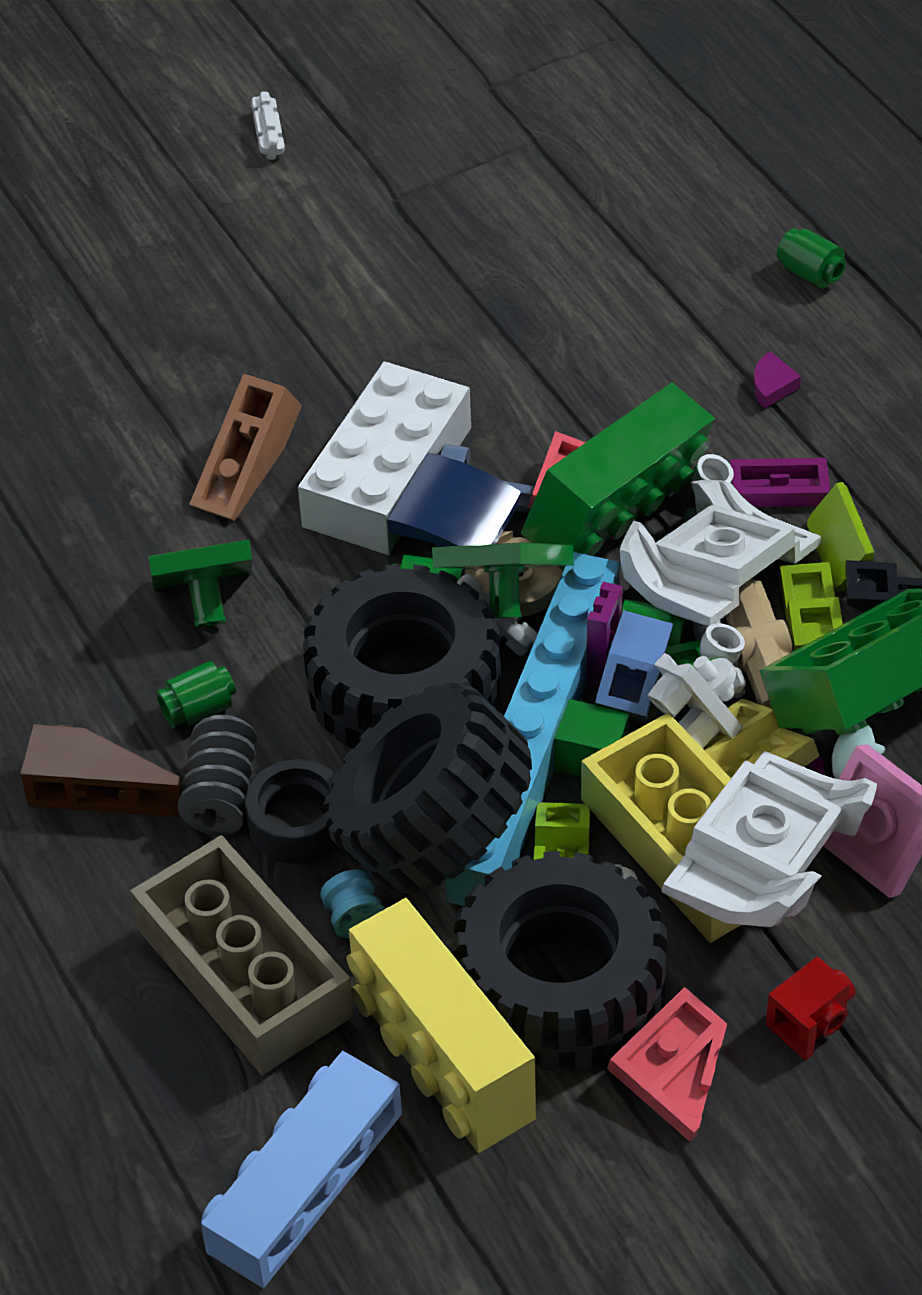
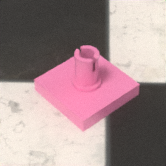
[823,744,922,898]

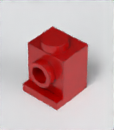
[766,956,856,1061]

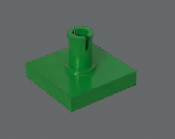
[148,539,252,628]
[432,542,574,618]

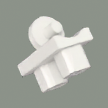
[647,653,743,748]

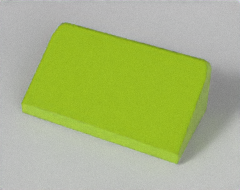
[807,482,875,592]

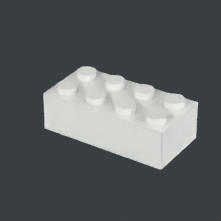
[298,361,471,555]

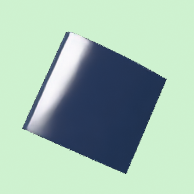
[387,452,522,547]

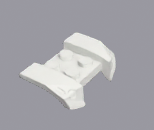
[620,480,822,626]
[661,751,877,927]

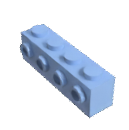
[201,1051,402,1289]

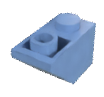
[595,610,673,724]

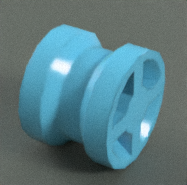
[320,870,384,939]

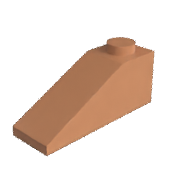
[189,374,302,521]

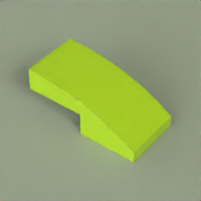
[778,562,843,650]
[534,802,590,860]

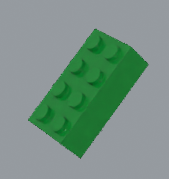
[521,382,716,571]
[759,589,922,735]

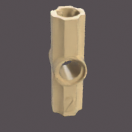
[725,578,792,709]

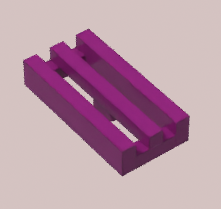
[730,458,830,507]
[587,582,623,689]

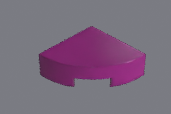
[754,351,801,408]

